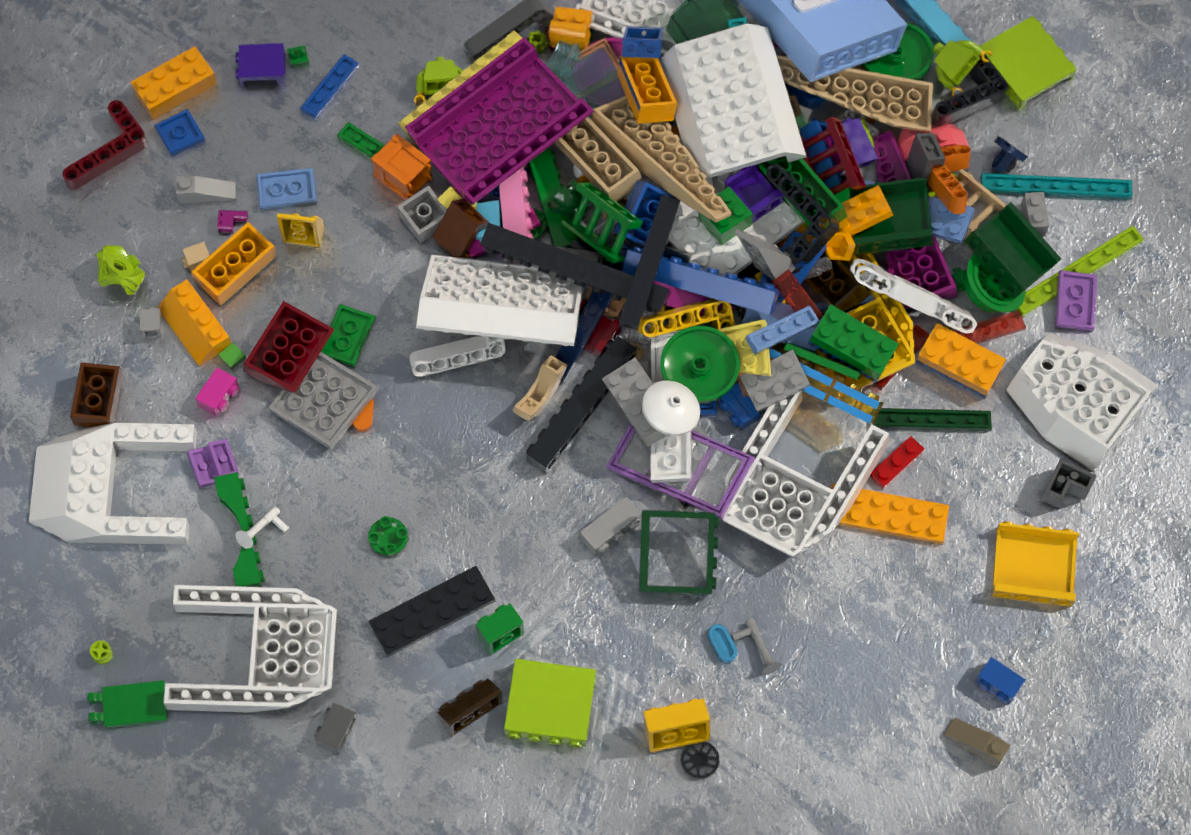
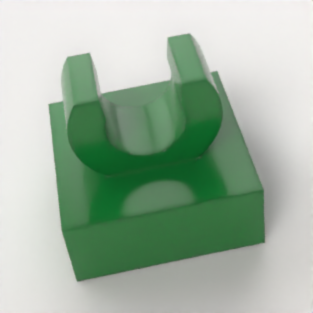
[287,45,309,68]
[951,267,966,292]

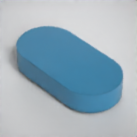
[708,624,738,663]

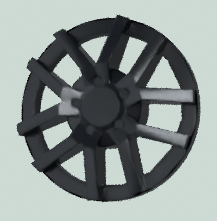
[681,741,720,780]

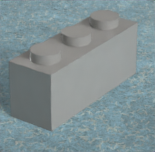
[580,497,642,556]

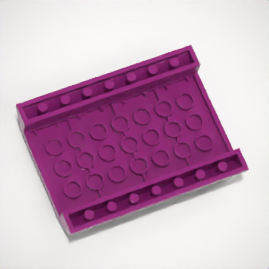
[405,37,594,205]

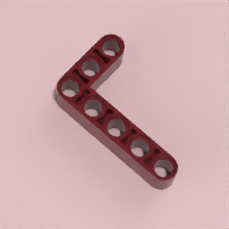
[62,100,147,190]

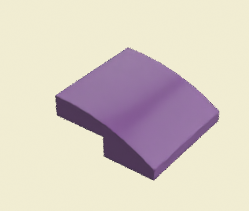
[187,439,239,489]

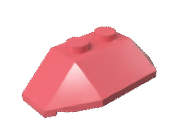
[896,123,969,165]

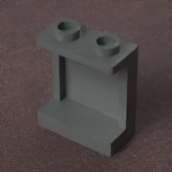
[906,133,945,192]

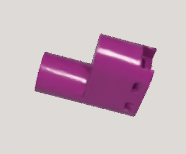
[217,210,248,233]

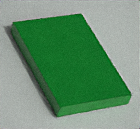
[321,304,376,369]

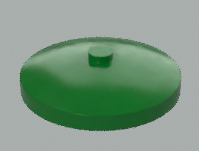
[861,22,934,80]
[660,326,740,403]

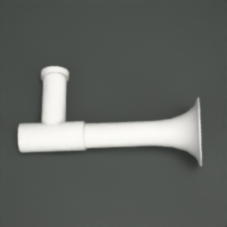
[235,507,290,549]

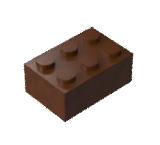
[70,362,123,427]

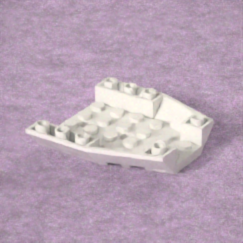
[1006,334,1158,472]

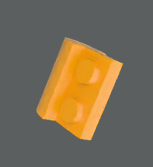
[549,7,593,50]

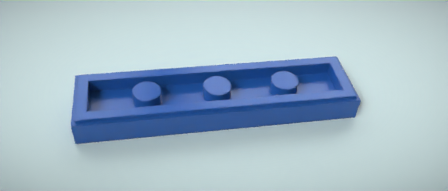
[300,54,359,120]
[800,120,842,189]

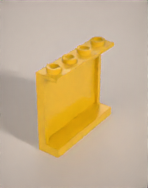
[991,521,1080,607]

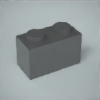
[314,703,357,754]

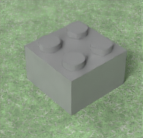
[397,186,447,244]

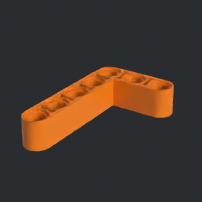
[927,145,971,214]

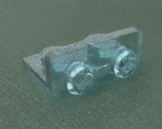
[546,41,581,83]

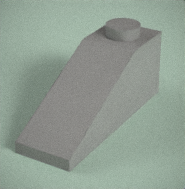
[176,176,236,204]

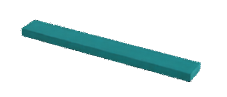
[980,173,1133,200]

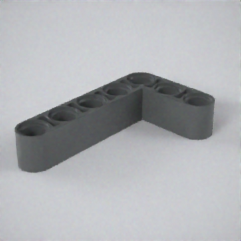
[464,0,555,62]

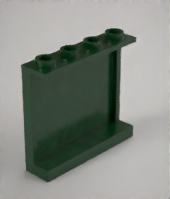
[849,178,933,255]
[964,202,1062,299]

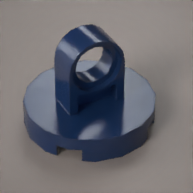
[992,135,1029,173]

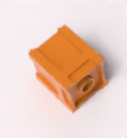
[371,133,433,201]

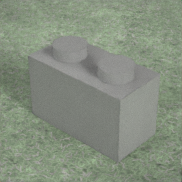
[1021,192,1049,236]

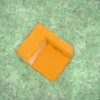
[825,233,856,261]

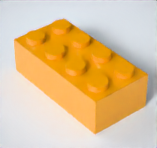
[130,46,217,120]
[192,222,277,306]

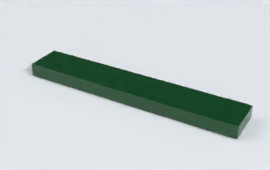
[873,408,992,431]

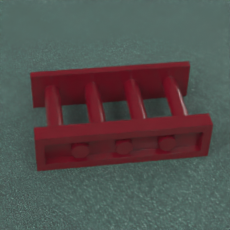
[801,117,866,195]

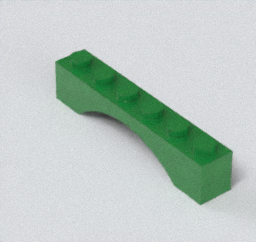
[214,472,265,587]

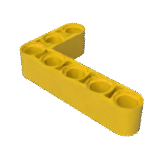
[637,298,735,337]

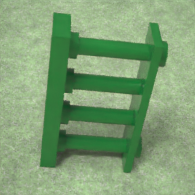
[561,183,642,264]

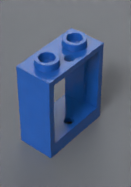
[622,26,663,58]

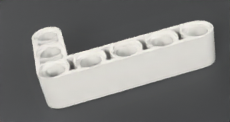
[409,335,506,377]

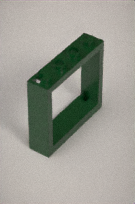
[639,510,719,594]

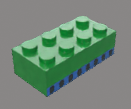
[808,304,899,383]

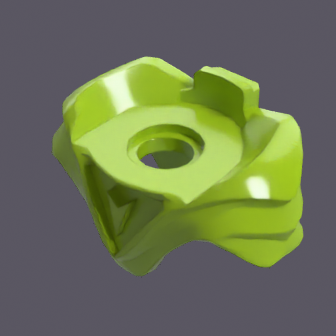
[94,245,145,295]

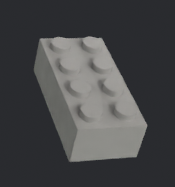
[602,358,666,448]

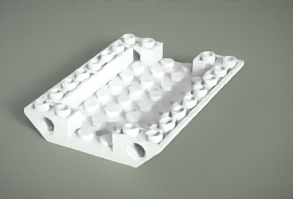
[416,255,584,346]

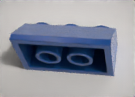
[613,180,677,247]

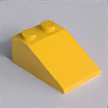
[277,213,324,247]

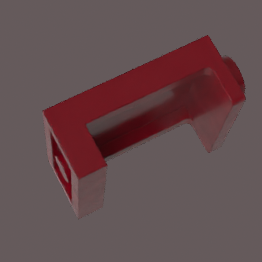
[579,299,622,357]

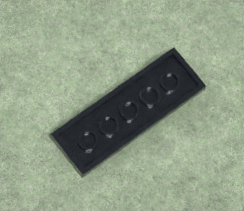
[369,566,495,657]

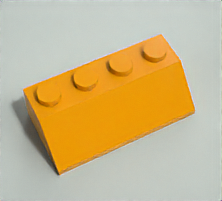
[157,279,231,367]

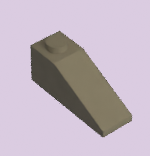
[944,717,1011,768]

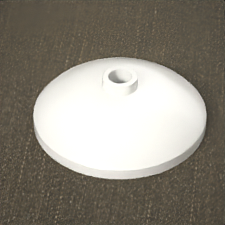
[642,380,700,436]

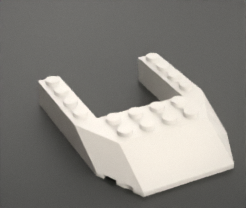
[723,390,889,558]
[29,423,197,545]
[164,585,337,713]

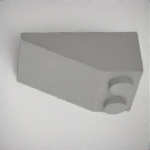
[735,229,795,284]

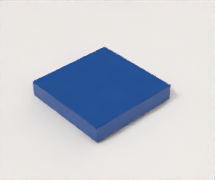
[154,109,205,157]

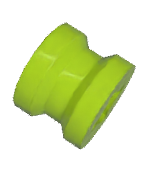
[90,640,113,665]

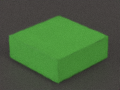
[218,343,246,370]

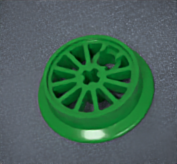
[963,254,1026,313]

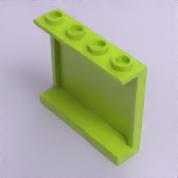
[980,16,1077,110]
[504,658,597,748]

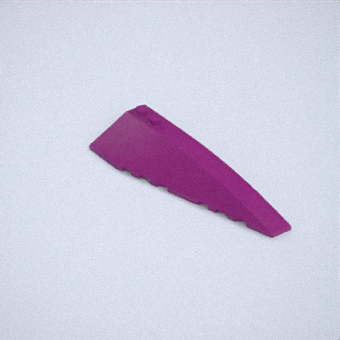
[874,131,958,308]

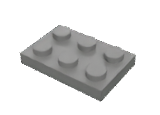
[740,350,811,412]

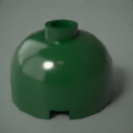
[546,179,582,216]

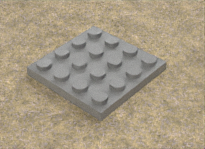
[268,352,379,450]

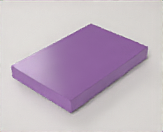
[1055,270,1097,332]

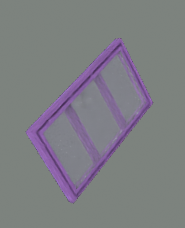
[606,423,755,519]

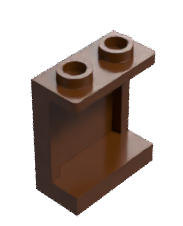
[433,199,488,259]

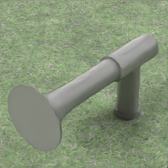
[731,618,781,674]

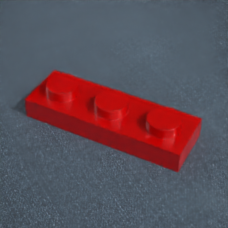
[869,436,925,489]

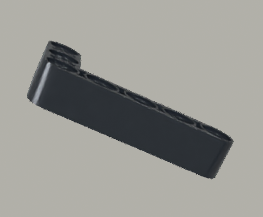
[931,54,1008,127]
[766,164,839,264]

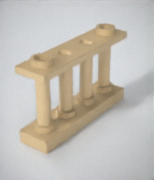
[934,169,1006,237]

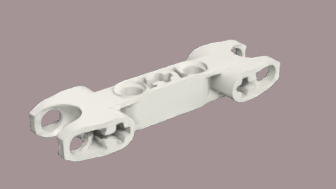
[850,259,977,333]

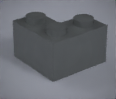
[1040,458,1097,508]

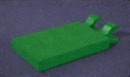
[87,680,168,729]

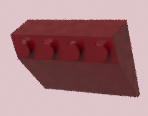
[243,301,334,394]

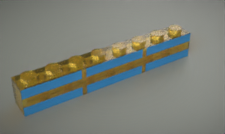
[769,345,884,424]

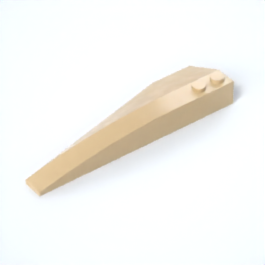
[776,55,933,133]
[592,96,731,222]

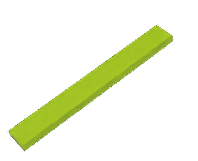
[1016,225,1145,318]

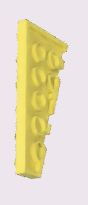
[717,320,771,376]

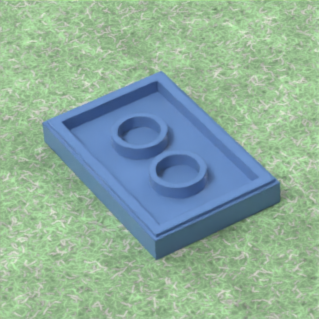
[256,168,317,211]

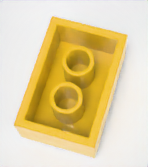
[643,699,710,753]

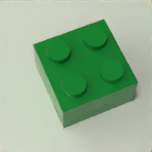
[698,187,753,245]
[476,603,524,656]

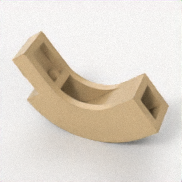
[513,356,567,421]

